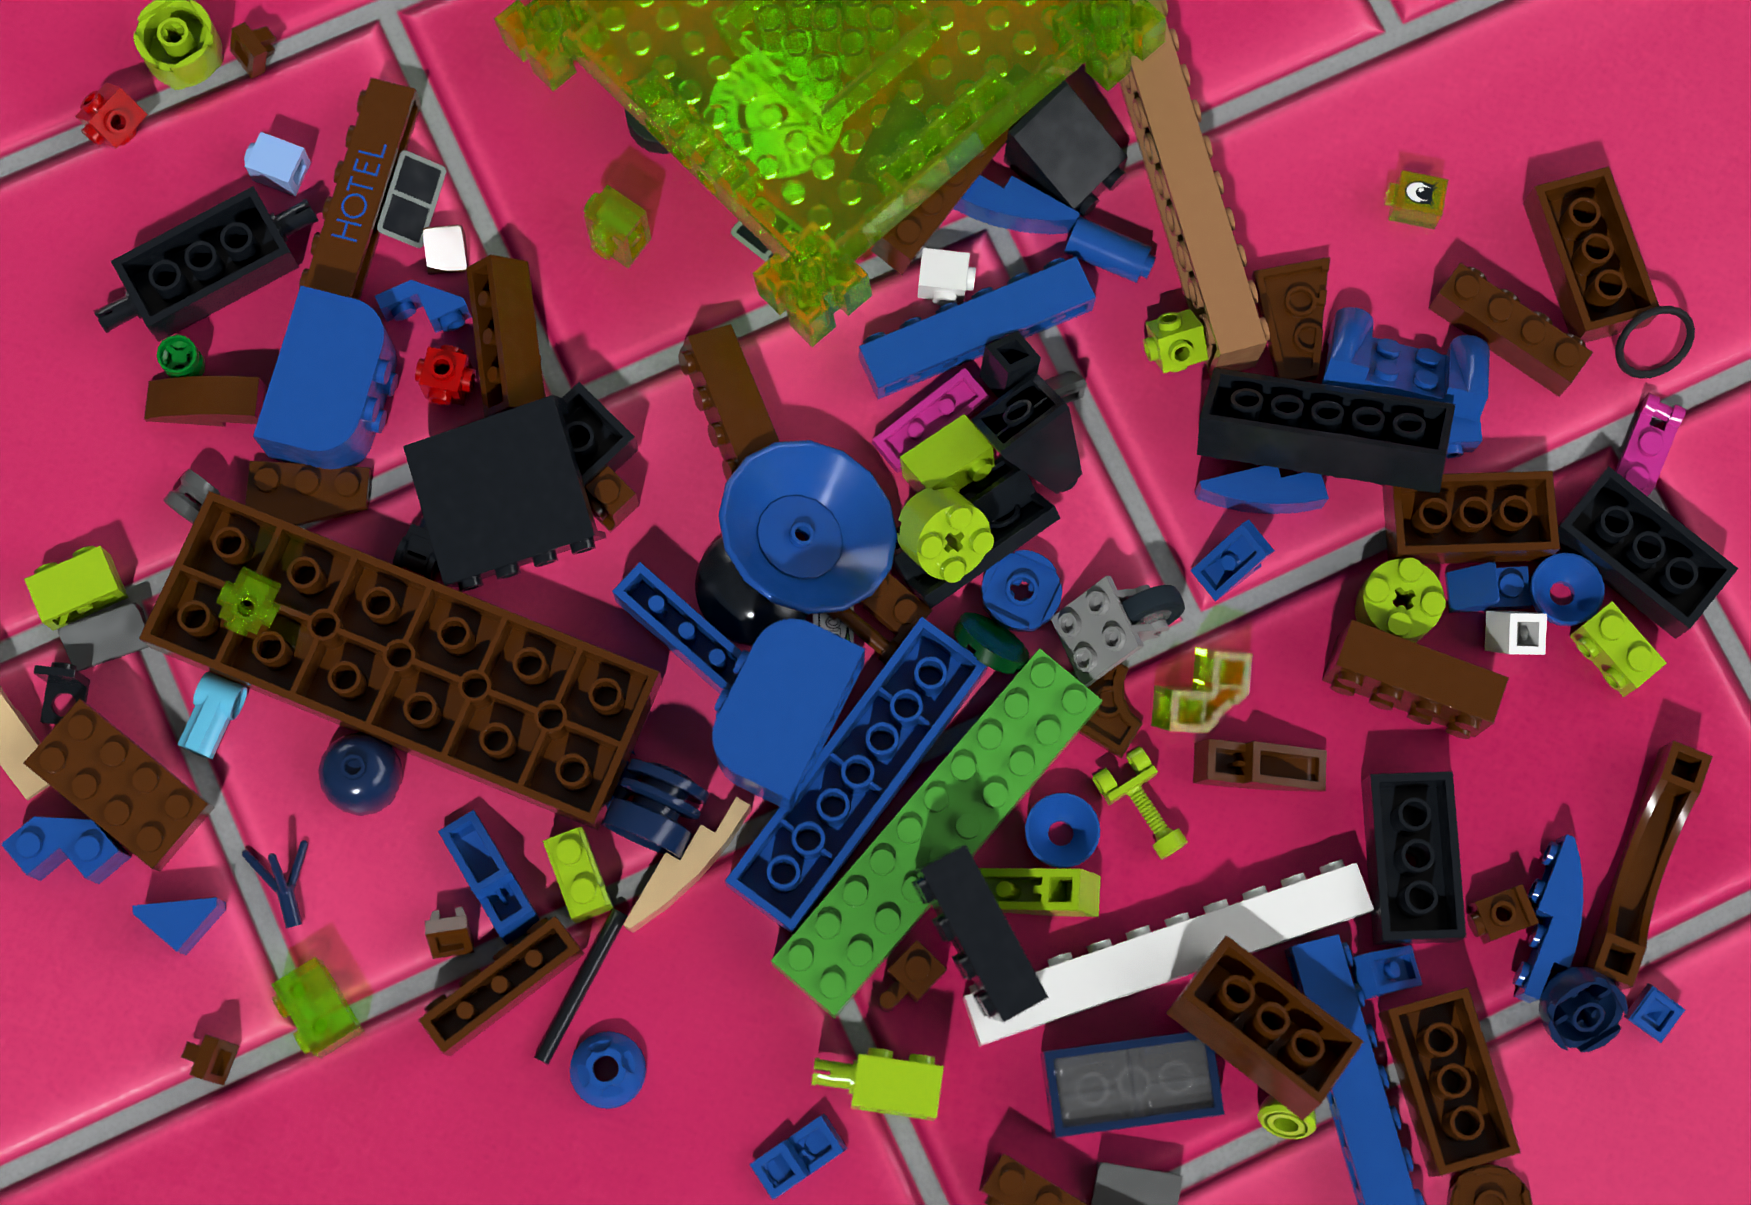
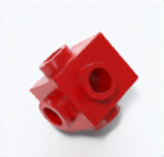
[75,82,148,149]
[415,345,476,406]

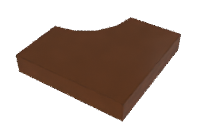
[1075,663,1143,758]

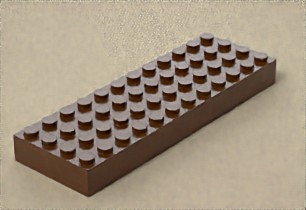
[139,491,663,830]

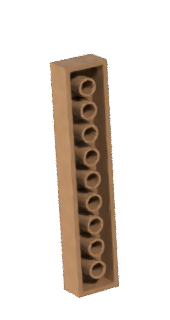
[1103,0,1270,378]

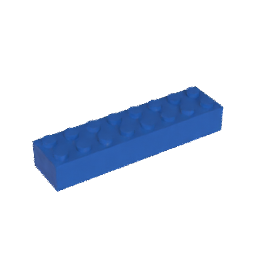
[725,617,988,935]

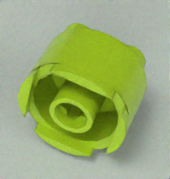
[134,0,223,90]
[897,487,994,583]
[1355,558,1446,643]

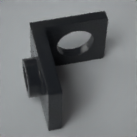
[33,662,90,725]

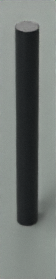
[534,908,628,1065]

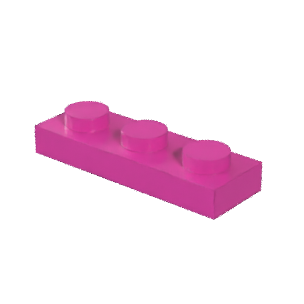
[872,368,990,473]

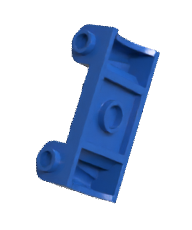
[1322,307,1490,422]

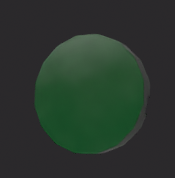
[953,612,1029,674]

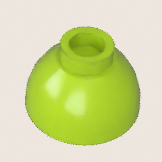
[1257,1095,1317,1139]

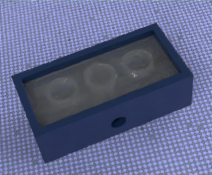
[1040,1032,1225,1139]

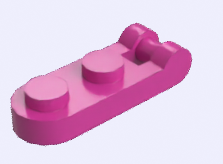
[1615,393,1686,497]

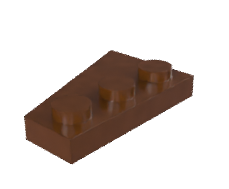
[1252,257,1330,381]
[245,461,372,526]

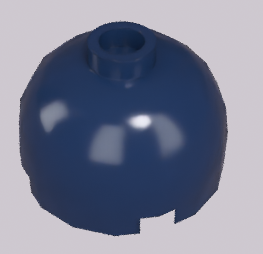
[318,732,403,816]
[1538,966,1628,1052]

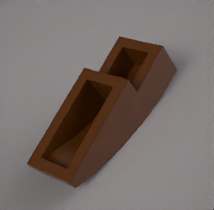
[144,376,266,427]
[1193,739,1327,792]

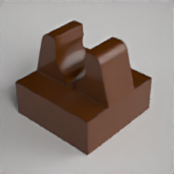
[230,22,276,79]
[425,907,474,959]
[181,1034,240,1086]

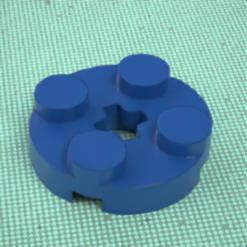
[981,550,1062,632]

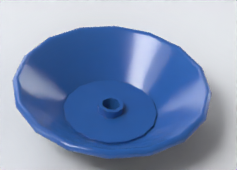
[718,440,897,614]

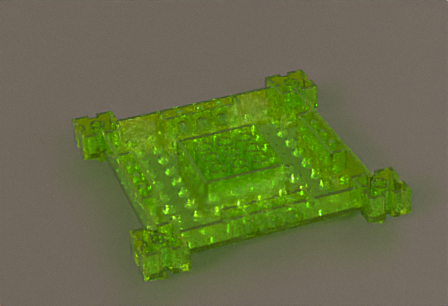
[494,0,1166,347]

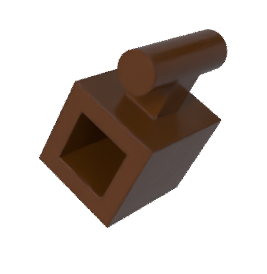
[879,940,947,1012]

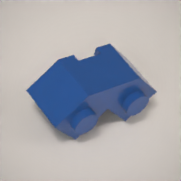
[1,816,131,884]

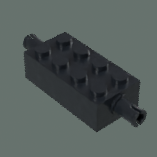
[94,186,318,342]

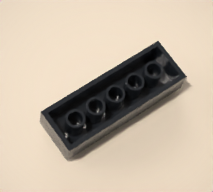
[1197,368,1456,493]

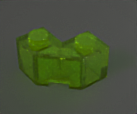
[1151,647,1253,733]

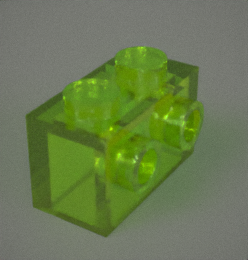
[584,184,651,268]
[271,957,365,1058]

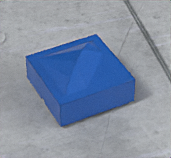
[1624,983,1685,1043]

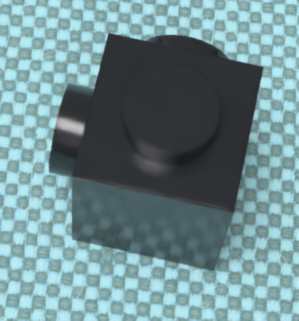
[980,331,1041,398]

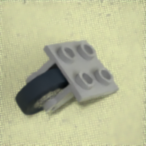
[1051,576,1185,687]

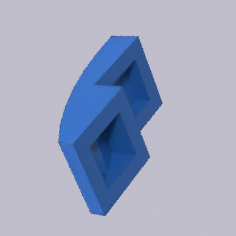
[750,1113,848,1200]

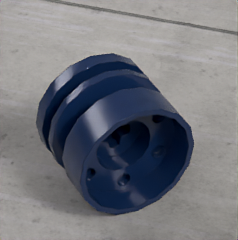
[601,759,710,859]

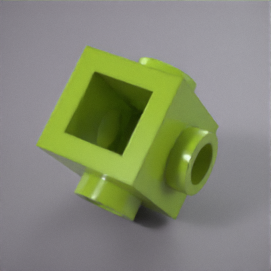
[1143,309,1209,373]

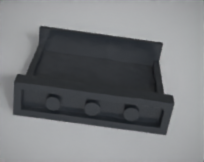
[403,395,606,592]

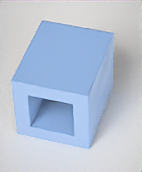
[244,132,311,197]

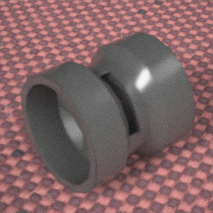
[163,469,221,524]

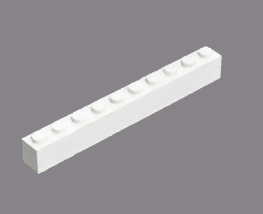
[963,860,1374,1047]

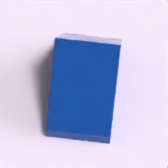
[132,897,226,955]

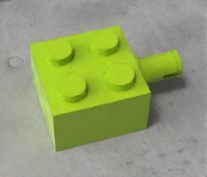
[812,1048,944,1121]

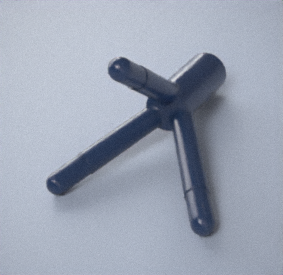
[242,840,308,928]

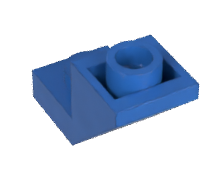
[375,280,472,333]

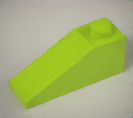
[979,868,1101,917]

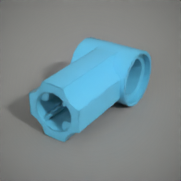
[177,672,248,760]

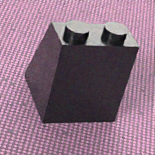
[1003,79,1128,217]

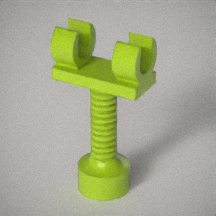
[1092,746,1188,860]

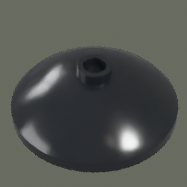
[695,537,809,645]

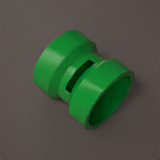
[156,335,206,378]

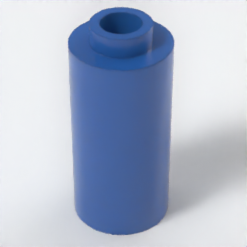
[1064,217,1156,283]

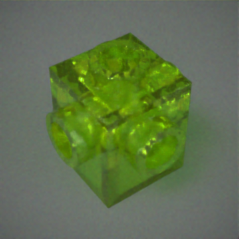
[216,566,282,636]

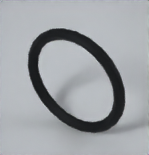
[1615,306,1695,378]

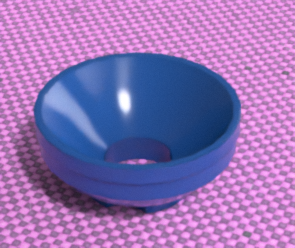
[1529,553,1605,626]
[1025,793,1100,868]
[570,1031,646,1109]

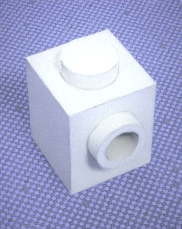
[917,248,976,306]
[1485,610,1547,655]

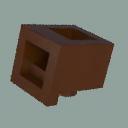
[585,466,639,533]
[1467,884,1539,944]

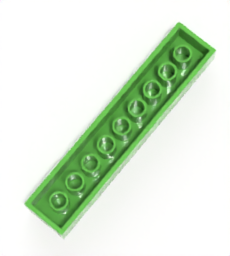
[771,648,1103,1019]

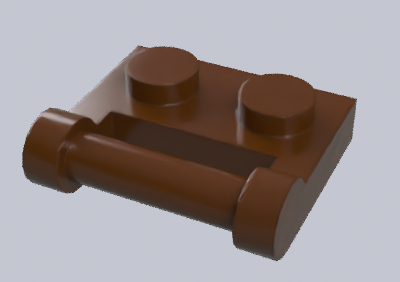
[825,573,933,665]

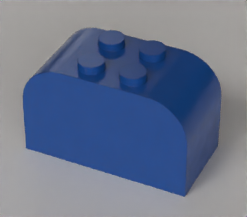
[253,286,398,469]
[712,619,865,812]

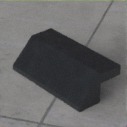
[892,456,1060,609]

